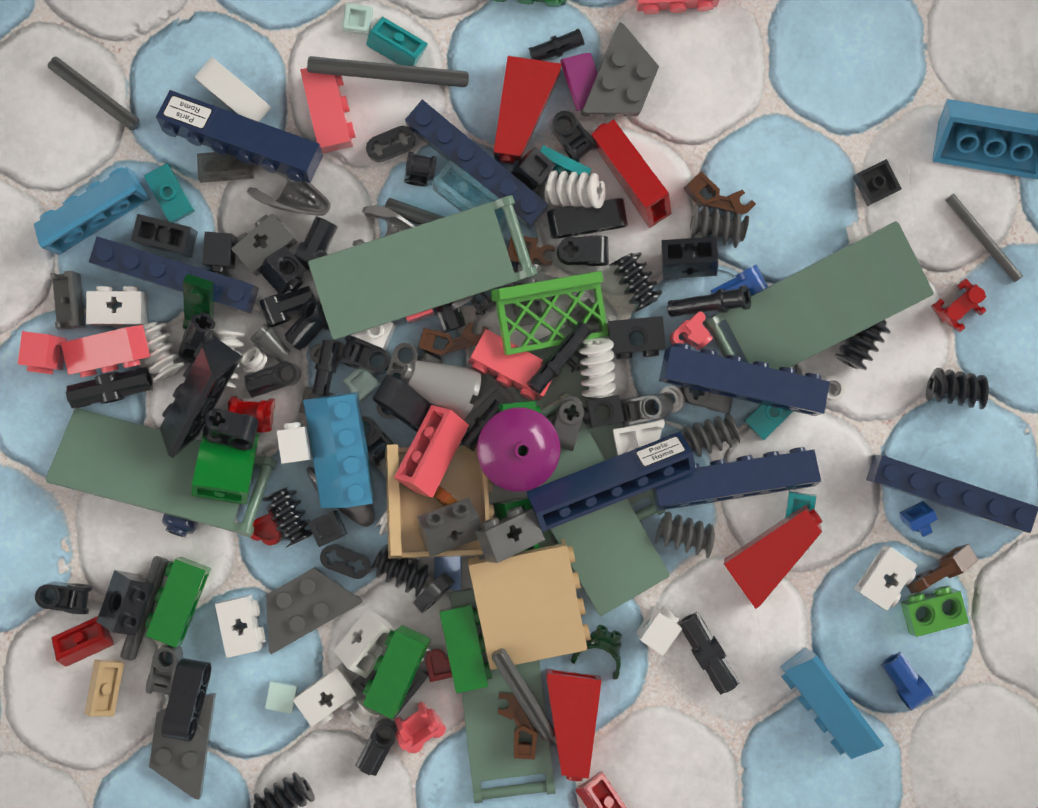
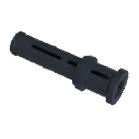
[667,285,751,318]

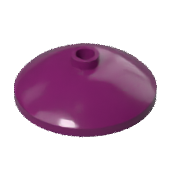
[477,407,560,492]

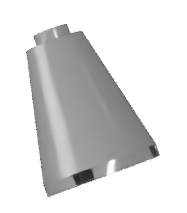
[401,360,481,419]

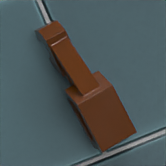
[683,172,756,215]
[418,322,489,357]
[906,544,978,594]
[497,691,538,760]

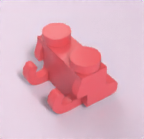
[670,311,713,351]
[395,701,446,754]

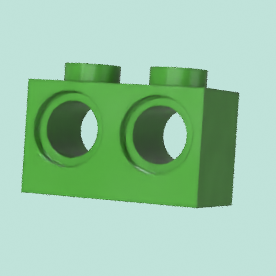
[900,586,969,637]

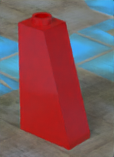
[493,56,562,164]
[591,119,672,229]
[724,505,823,609]
[546,669,602,782]

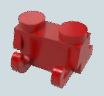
[931,278,987,332]
[228,396,275,433]

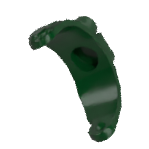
[571,625,622,680]

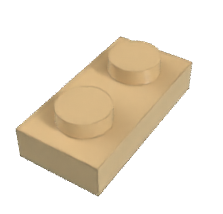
[84,660,124,716]

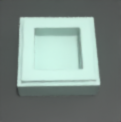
[342,3,373,35]
[343,369,380,402]
[265,680,298,714]

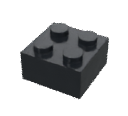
[853,159,902,207]

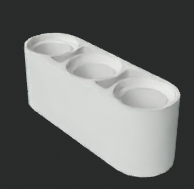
[194,57,271,122]

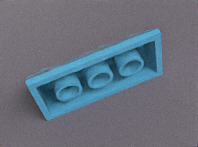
[932,99,1038,179]
[34,167,150,255]
[303,391,376,508]
[780,647,884,759]

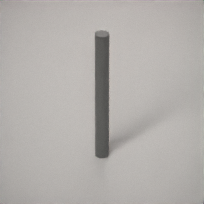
[945,193,1023,283]

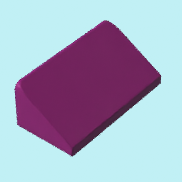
[560,53,598,111]

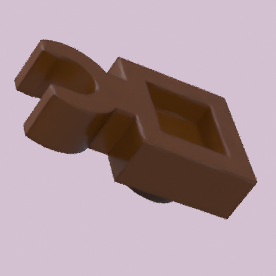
[508,236,555,266]

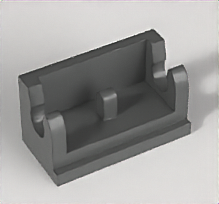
[50,271,86,330]

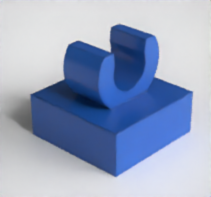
[899,501,938,537]

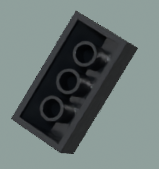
[160,337,243,458]

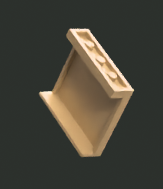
[385,444,494,559]
[468,538,591,670]

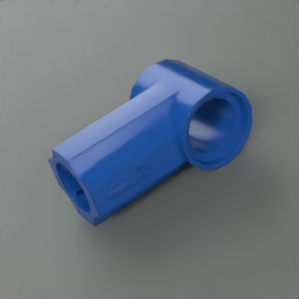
[710,264,768,296]
[881,652,934,711]

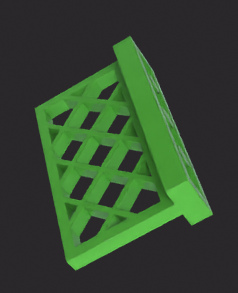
[491,271,609,355]

